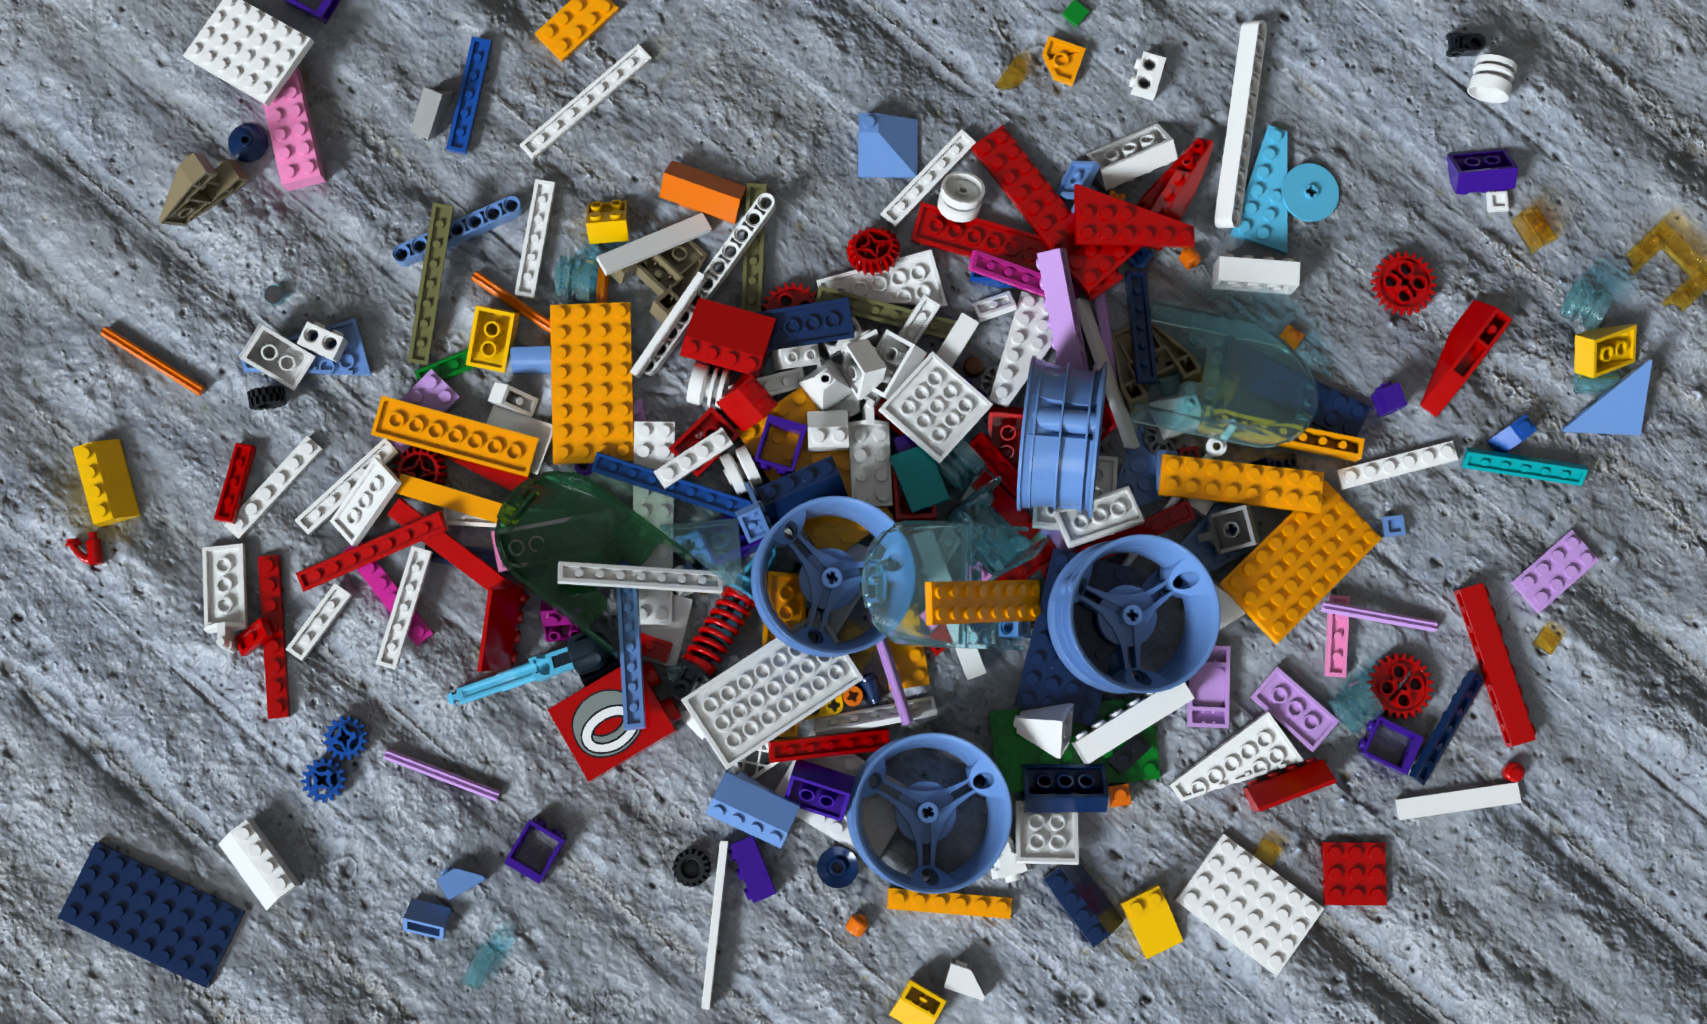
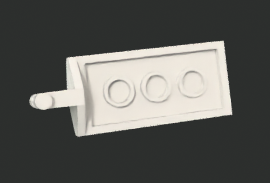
[848,399,893,507]
[202,543,248,653]

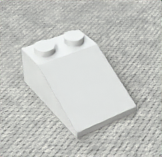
[238,323,316,391]

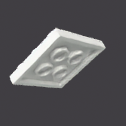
[1015,801,1079,865]

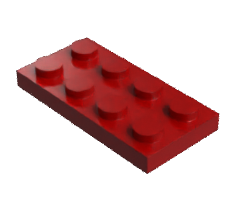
[1068,245,1142,295]

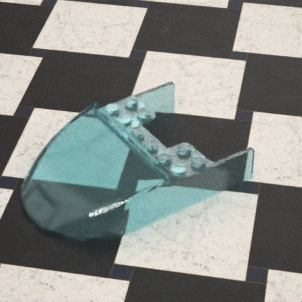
[1130,301,1319,448]
[862,520,1029,650]

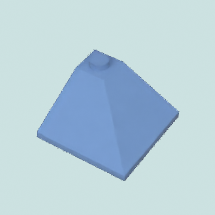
[858,113,918,178]

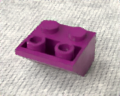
[540,592,586,642]

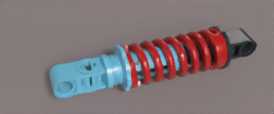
[671,548,776,703]

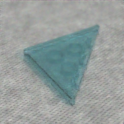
[660,518,744,596]

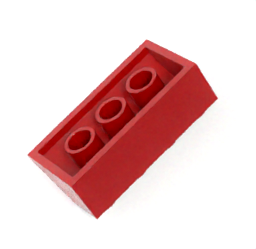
[1243,757,1337,812]

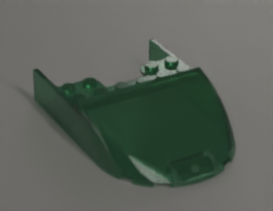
[495,470,695,658]

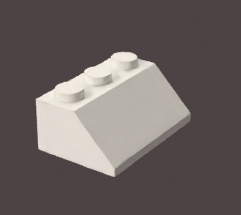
[872,329,927,400]

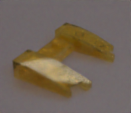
[1625,220,1707,312]

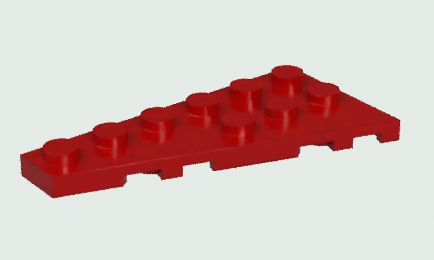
[1074,184,1195,248]

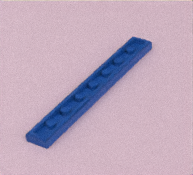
[591,452,752,519]

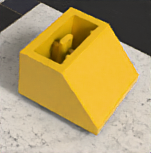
[586,200,629,244]
[889,978,947,1024]

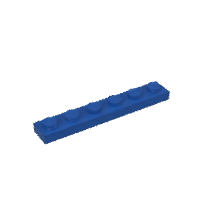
[446,36,492,155]

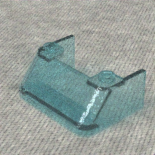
[948,476,1049,576]

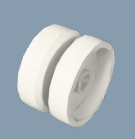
[937,171,985,223]
[719,445,764,497]

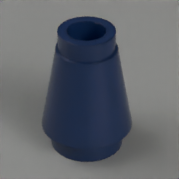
[859,672,882,704]

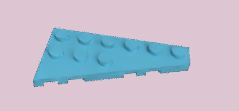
[1230,125,1288,255]

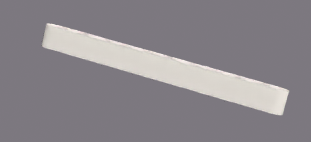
[1214,20,1267,229]
[644,193,776,376]

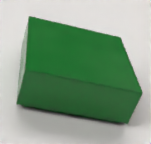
[1061,0,1090,28]

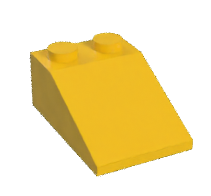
[466,305,520,373]
[1574,324,1637,378]
[1119,884,1183,959]

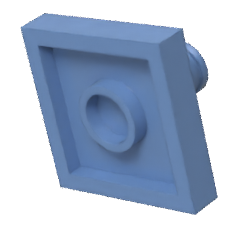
[1055,161,1101,200]

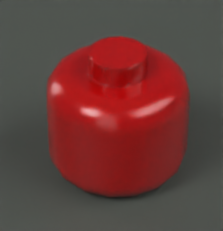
[1502,762,1525,782]

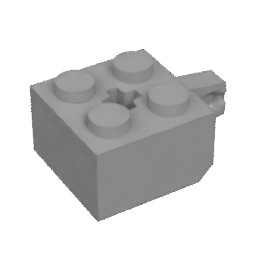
[1197,505,1260,555]

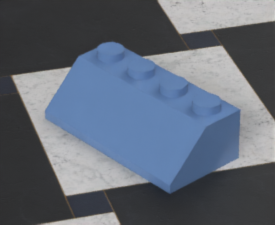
[706,770,801,849]

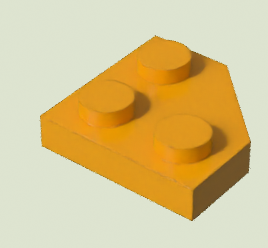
[1042,36,1086,86]

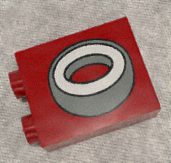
[547,661,682,782]

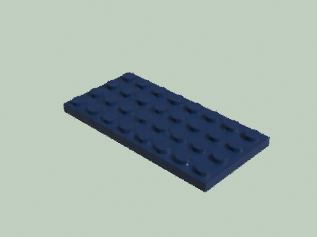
[1014,548,1133,726]
[58,841,246,988]

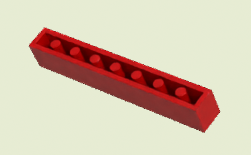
[1454,583,1536,747]

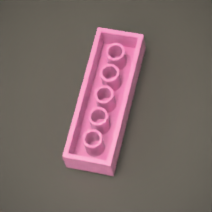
[263,67,326,191]

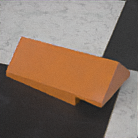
[659,160,747,224]

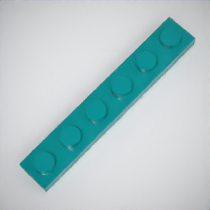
[1461,447,1588,486]

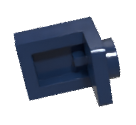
[1127,247,1154,268]

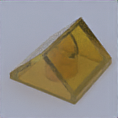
[1511,206,1558,254]

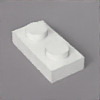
[972,291,1017,323]

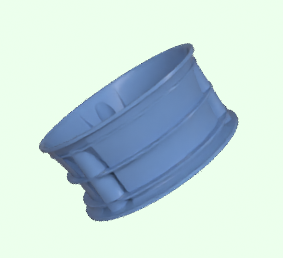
[1017,355,1107,518]
[751,496,916,657]
[1047,534,1220,694]
[846,733,1012,894]

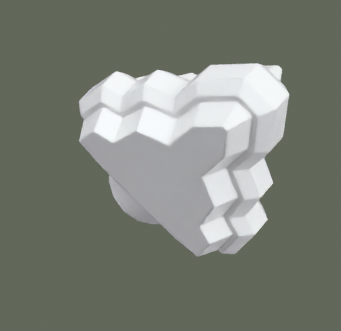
[991,836,1032,883]

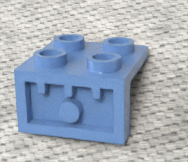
[735,482,771,544]

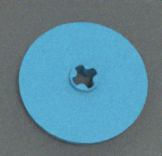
[1281,163,1339,222]

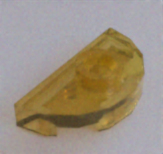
[995,54,1026,90]

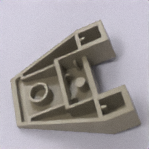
[159,152,250,226]
[610,240,708,324]
[1111,321,1203,415]

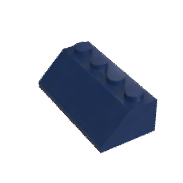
[756,455,848,527]
[1022,764,1109,813]
[1041,861,1124,948]

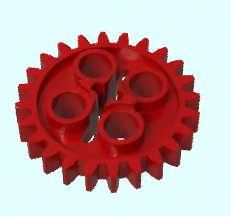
[1370,251,1437,316]
[761,282,817,311]
[1366,653,1434,719]

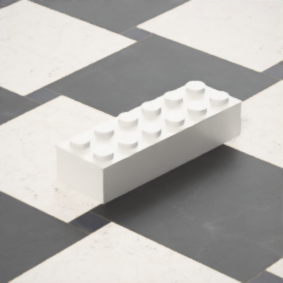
[1071,682,1195,764]

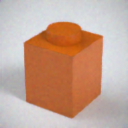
[1108,784,1132,807]

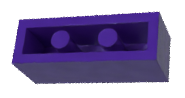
[728,836,777,903]

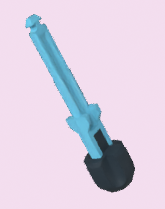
[447,631,611,705]

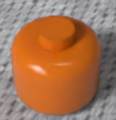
[1179,247,1201,269]
[845,913,869,937]

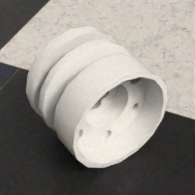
[1467,54,1517,103]
[687,361,730,410]

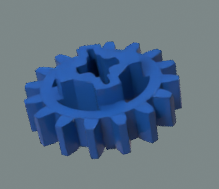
[323,716,369,760]
[301,758,348,803]

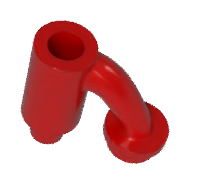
[65,532,104,566]

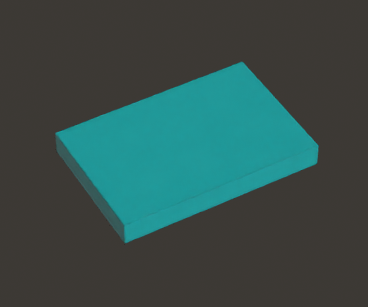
[889,446,950,514]

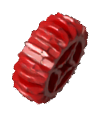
[847,225,901,276]
[392,446,448,500]

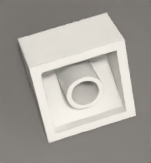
[840,339,887,401]
[807,410,849,452]

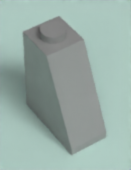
[410,84,456,141]

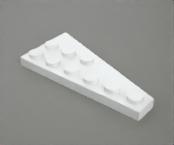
[989,291,1053,408]

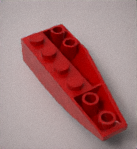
[1136,137,1214,251]
[1419,300,1513,418]

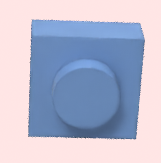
[1381,515,1406,538]

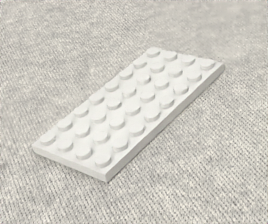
[681,610,864,770]

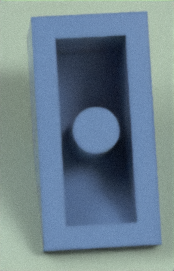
[437,866,488,900]

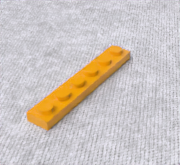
[887,887,1012,919]

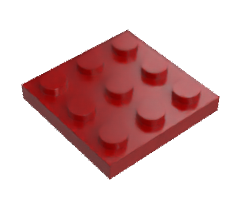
[1322,842,1387,905]

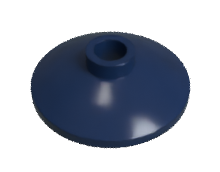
[228,123,268,162]
[817,846,858,888]

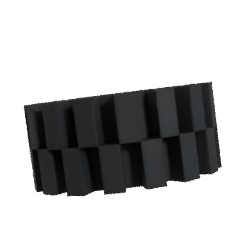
[247,385,287,410]
[672,849,711,887]

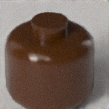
[963,357,983,378]

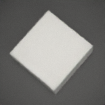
[1486,190,1509,212]

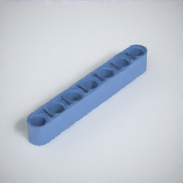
[392,196,523,267]

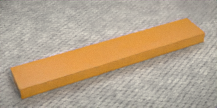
[395,473,519,528]

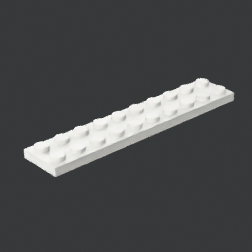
[633,421,676,625]

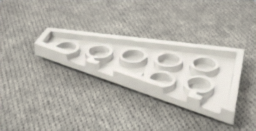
[816,249,948,307]
[1169,711,1304,801]

